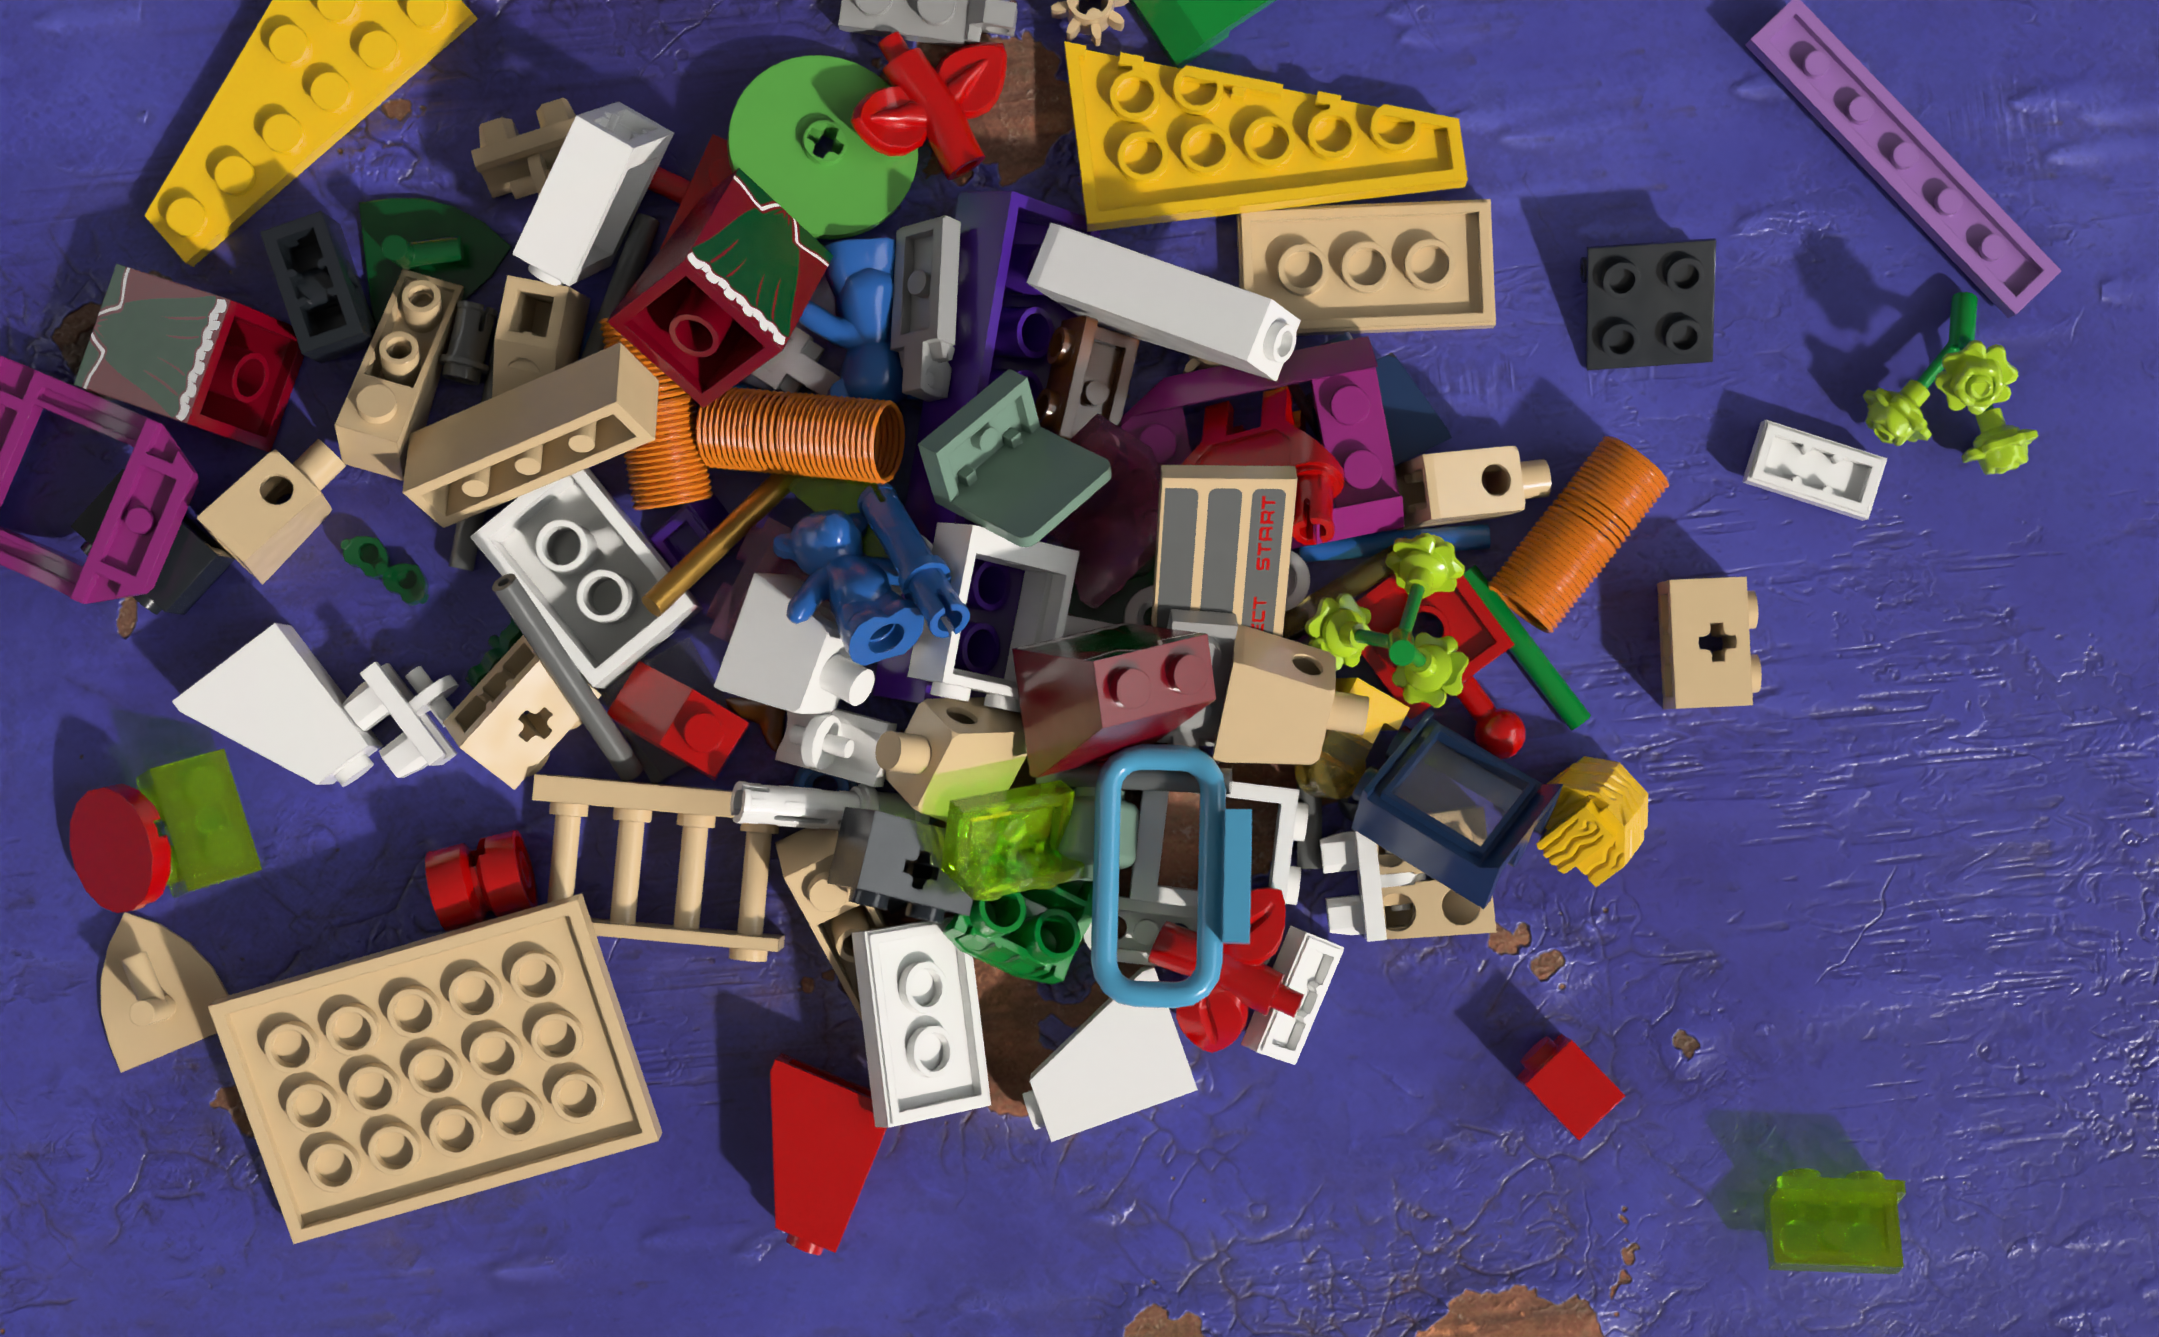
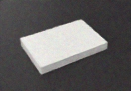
[851,916,991,1128]

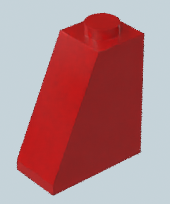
[770,1053,887,1255]

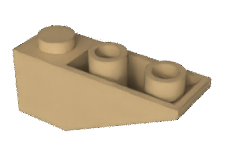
[335,269,464,481]
[492,275,590,398]
[775,828,888,1021]

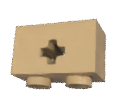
[1657,576,1762,709]
[443,635,601,790]

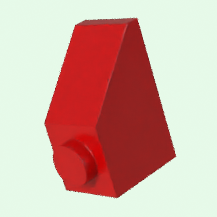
[607,661,749,782]

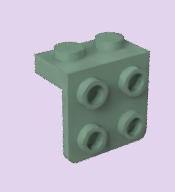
[918,369,1112,547]

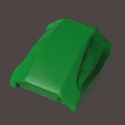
[943,808,1093,985]

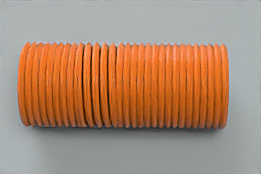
[598,318,713,510]
[696,387,905,485]
[1488,436,1669,633]

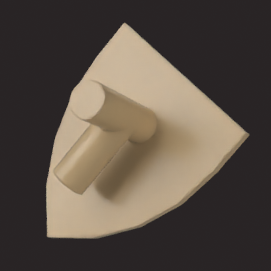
[101,912,229,1073]

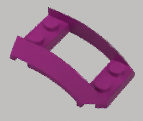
[1120,336,1404,549]
[0,355,199,604]

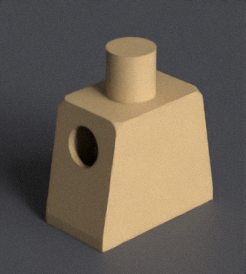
[197,439,346,585]
[1394,446,1551,530]
[1213,625,1369,765]
[875,697,1027,834]

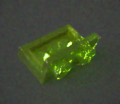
[136,749,262,899]
[941,780,1085,901]
[1763,1168,1906,1274]

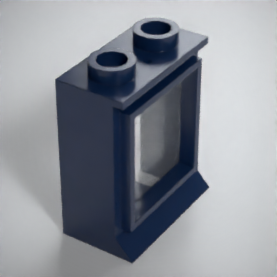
[1351,710,1563,909]

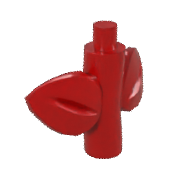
[851,32,1007,180]
[1148,887,1305,1053]

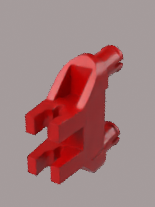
[1181,386,1344,545]

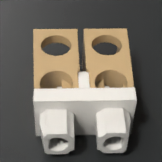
[1319,807,1497,942]

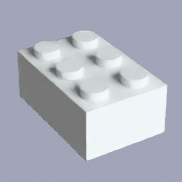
[470,468,703,689]

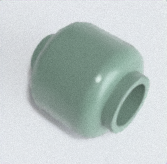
[1054,787,1140,881]

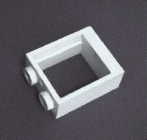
[512,102,674,286]
[907,522,1080,713]
[1129,781,1309,908]

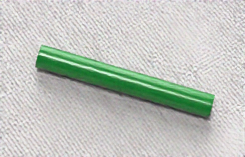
[1463,564,1591,731]

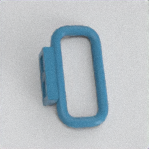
[1091,744,1252,1008]

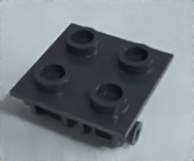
[1580,238,1716,370]

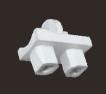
[342,662,459,778]
[775,708,897,787]

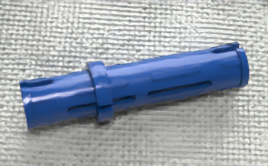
[857,483,970,638]

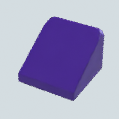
[649,494,747,577]

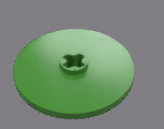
[727,55,918,240]

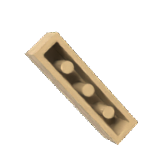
[402,342,659,528]

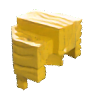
[1536,756,1648,887]

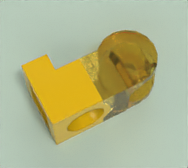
[1295,678,1410,799]

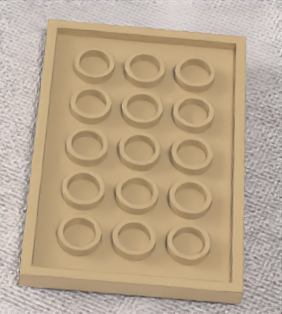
[208,893,663,1244]

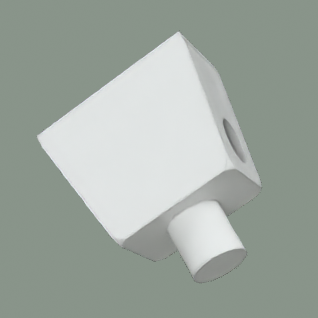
[714,573,875,714]

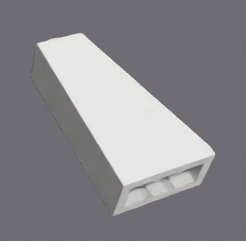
[1027,223,1301,381]

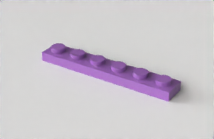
[1745,0,2061,318]

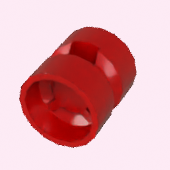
[425,830,538,932]

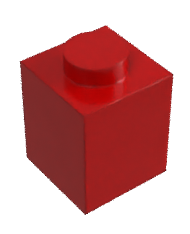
[1516,1034,1625,1141]

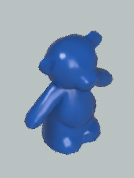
[799,238,919,405]
[773,509,924,666]

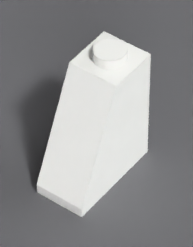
[172,623,383,787]
[1022,965,1198,1142]

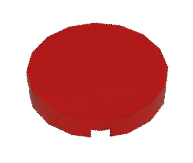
[69,783,171,913]

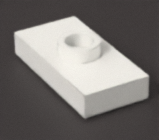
[1742,420,1887,521]
[1241,926,1344,1065]

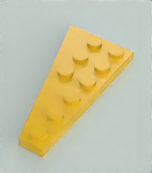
[144,0,478,267]
[1064,41,1468,232]

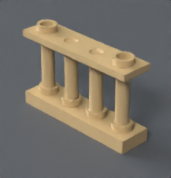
[532,774,785,962]

